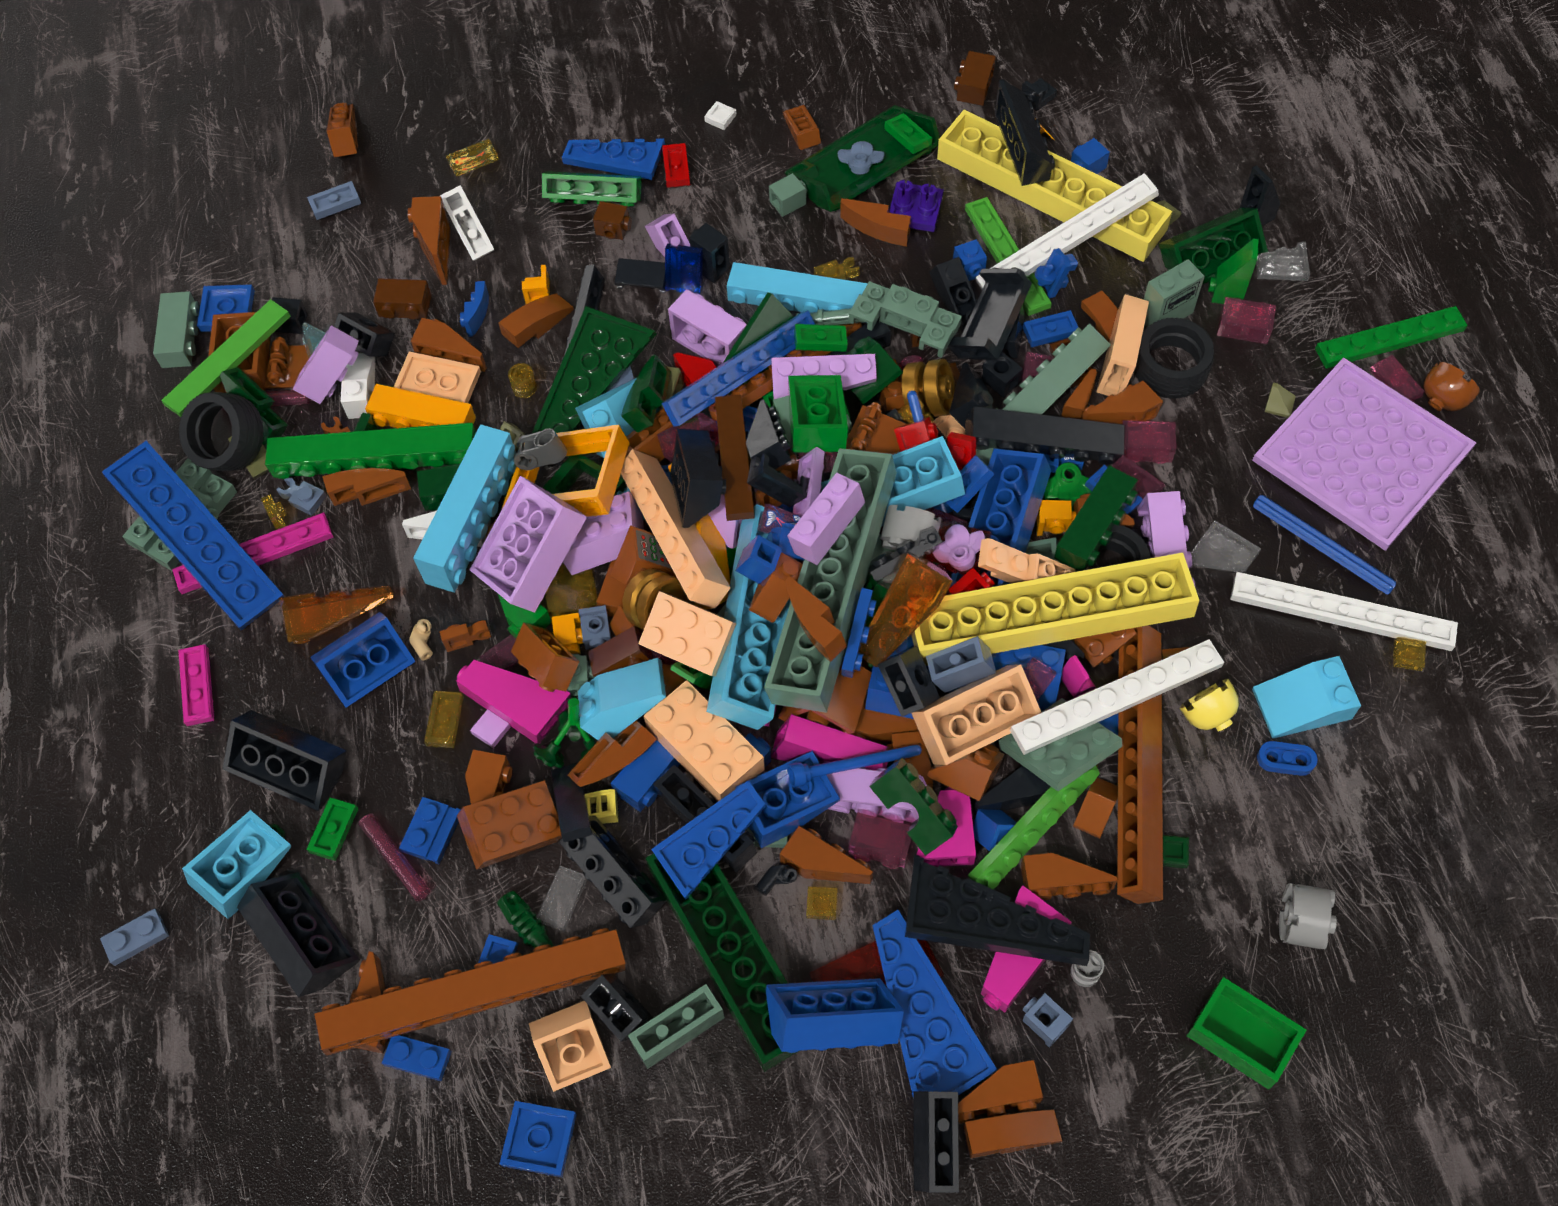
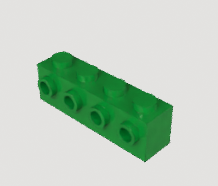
[542,171,641,206]

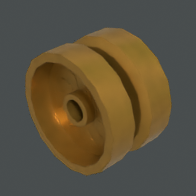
[902,359,955,419]
[622,569,695,630]

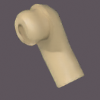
[409,619,433,660]

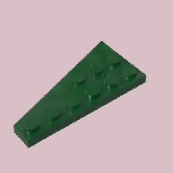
[532,306,657,434]

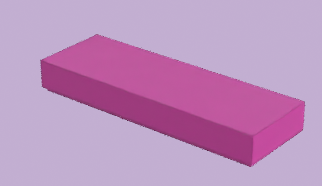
[178,644,214,726]

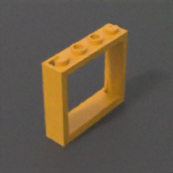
[502,425,630,517]

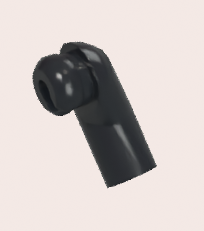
[755,865,798,896]

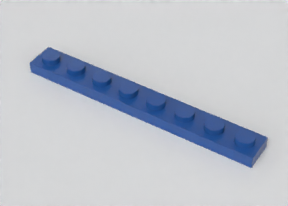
[662,310,815,427]

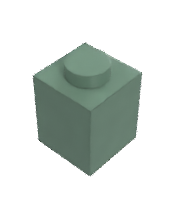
[769,173,807,217]

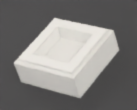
[704,101,736,130]

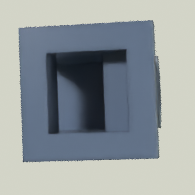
[578,605,612,650]
[1022,993,1073,1048]

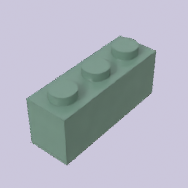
[153,291,200,368]
[628,984,725,1069]

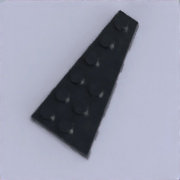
[905,854,1090,966]

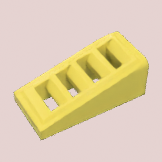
[585,789,618,824]

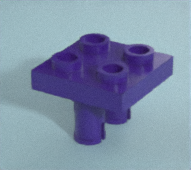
[889,180,944,232]

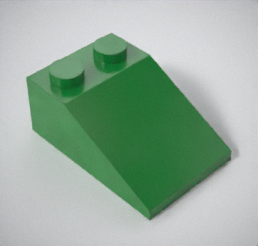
[788,375,848,453]

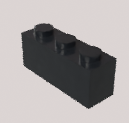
[913,1091,959,1193]

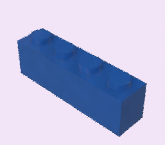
[611,740,680,812]

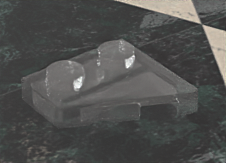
[1256,242,1310,281]
[1191,520,1261,573]

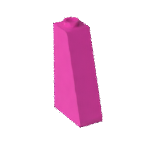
[456,660,571,744]
[771,714,888,771]
[981,886,1072,1013]

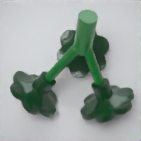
[533,698,596,768]

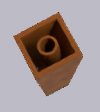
[778,656,872,734]

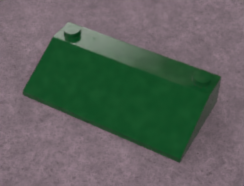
[785,105,940,212]

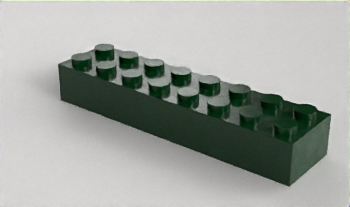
[646,853,801,1072]

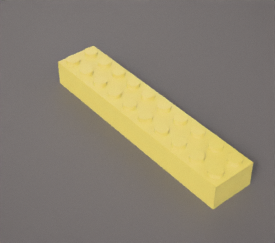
[937,110,1172,262]
[907,553,1199,666]

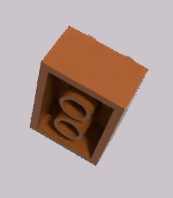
[208,312,271,393]
[457,780,562,870]

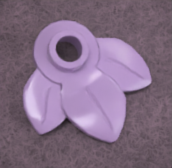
[932,524,985,571]

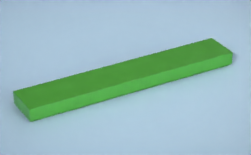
[965,197,1051,316]
[161,299,291,417]

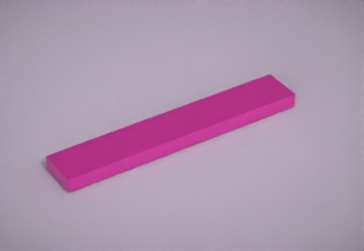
[172,512,334,594]

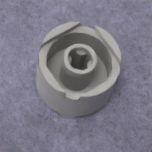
[880,505,942,558]
[1279,883,1337,949]

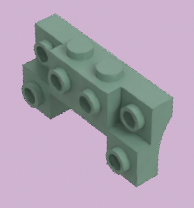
[849,281,962,358]
[122,458,237,571]

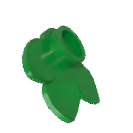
[1044,463,1092,511]

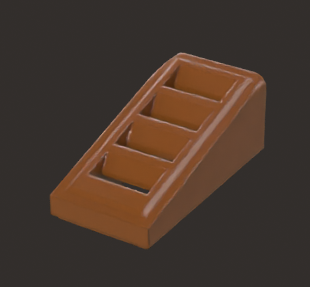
[783,105,821,150]
[1062,368,1097,420]

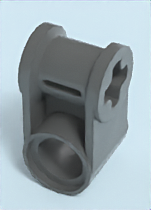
[514,428,567,470]

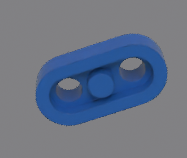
[1257,741,1317,776]

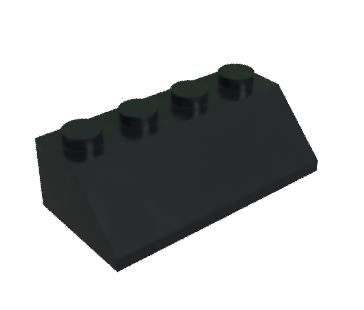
[995,80,1055,186]
[670,428,726,528]
[223,710,347,811]
[237,872,360,998]

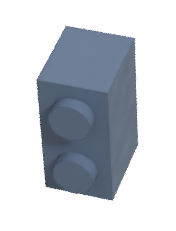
[926,636,996,693]

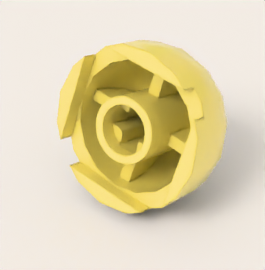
[1179,679,1239,732]

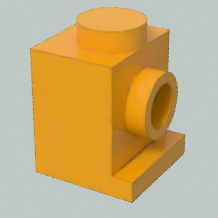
[1036,500,1076,536]
[552,612,583,654]

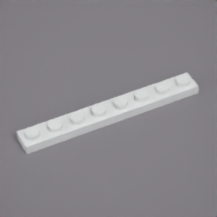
[976,173,1159,289]
[1230,572,1458,651]
[1010,639,1224,755]

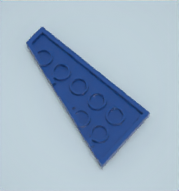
[872,910,997,1095]

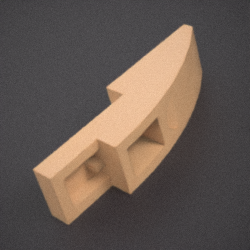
[978,538,1076,583]

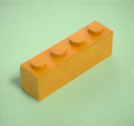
[365,384,476,428]

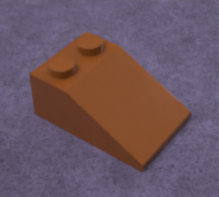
[408,196,451,285]

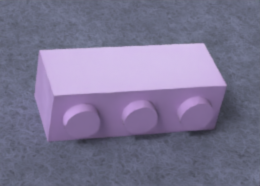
[293,326,359,404]
[787,473,865,565]

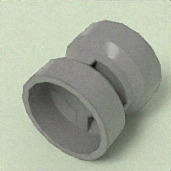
[1070,950,1104,987]

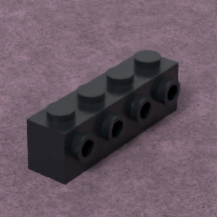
[653,765,757,873]
[559,816,667,928]

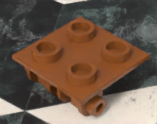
[265,337,318,388]
[846,402,906,455]
[1073,628,1138,668]

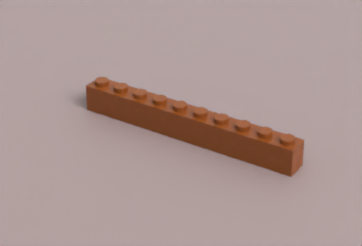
[1117,625,1163,904]
[314,928,626,1056]

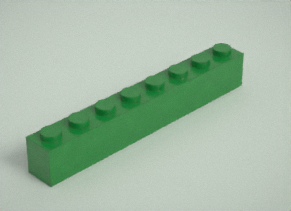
[265,423,476,479]

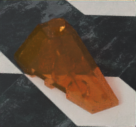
[859,554,953,667]
[278,586,394,644]

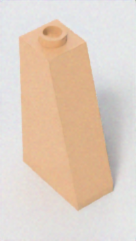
[1096,294,1149,396]

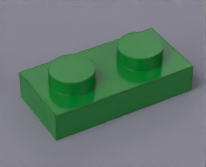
[884,113,932,154]
[794,324,848,352]
[306,798,358,861]

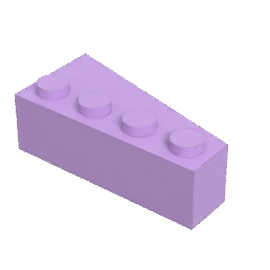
[1137,491,1195,586]

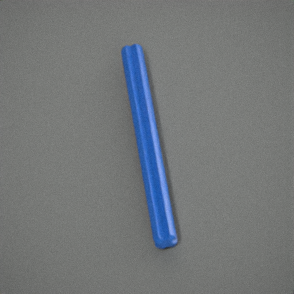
[1253,495,1396,594]

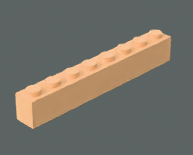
[621,449,731,608]

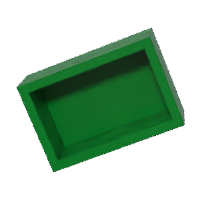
[1187,977,1307,1090]

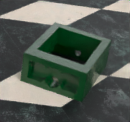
[543,454,626,496]

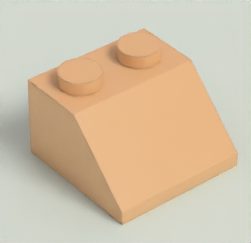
[529,1001,611,1092]

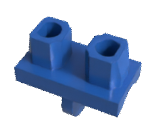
[1035,248,1078,298]

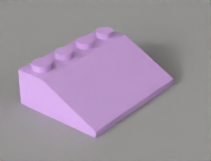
[469,476,587,613]

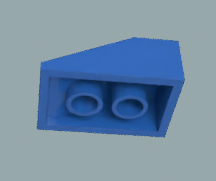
[735,751,840,848]

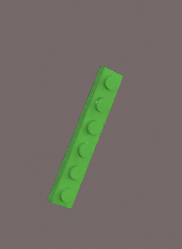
[968,765,1100,889]

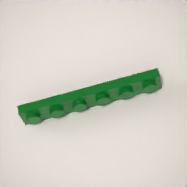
[1315,306,1467,369]

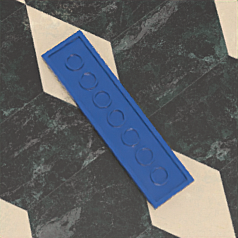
[102,441,284,630]

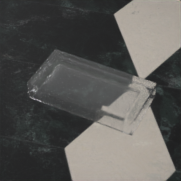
[536,866,587,931]

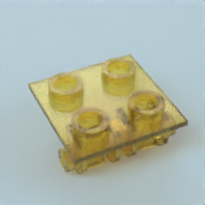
[545,564,598,617]

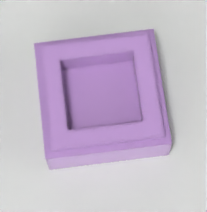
[470,709,511,748]

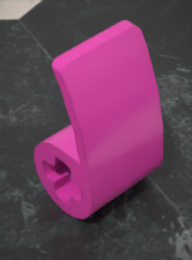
[1061,655,1096,698]

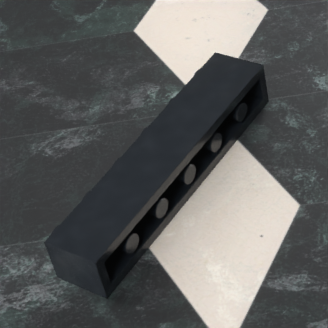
[965,406,1124,465]

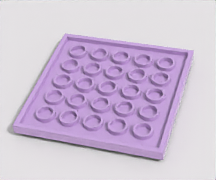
[1252,357,1476,551]

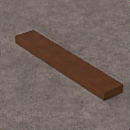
[715,395,754,521]

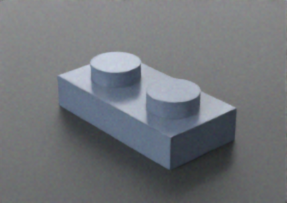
[307,181,361,220]
[100,908,169,966]

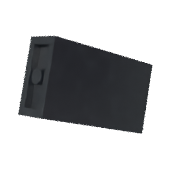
[948,267,1032,360]

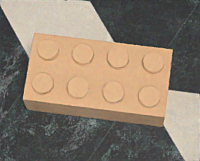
[912,664,1042,765]
[644,680,765,802]

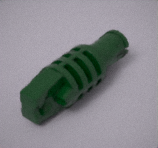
[497,890,555,948]

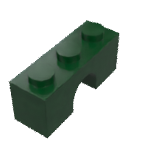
[869,758,958,856]

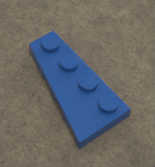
[562,138,665,180]
[651,780,766,899]

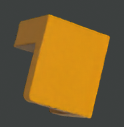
[522,265,550,304]

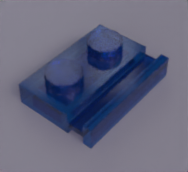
[665,243,702,294]

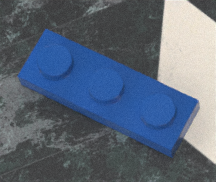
[841,588,877,678]

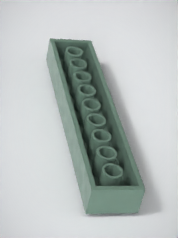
[764,448,897,713]

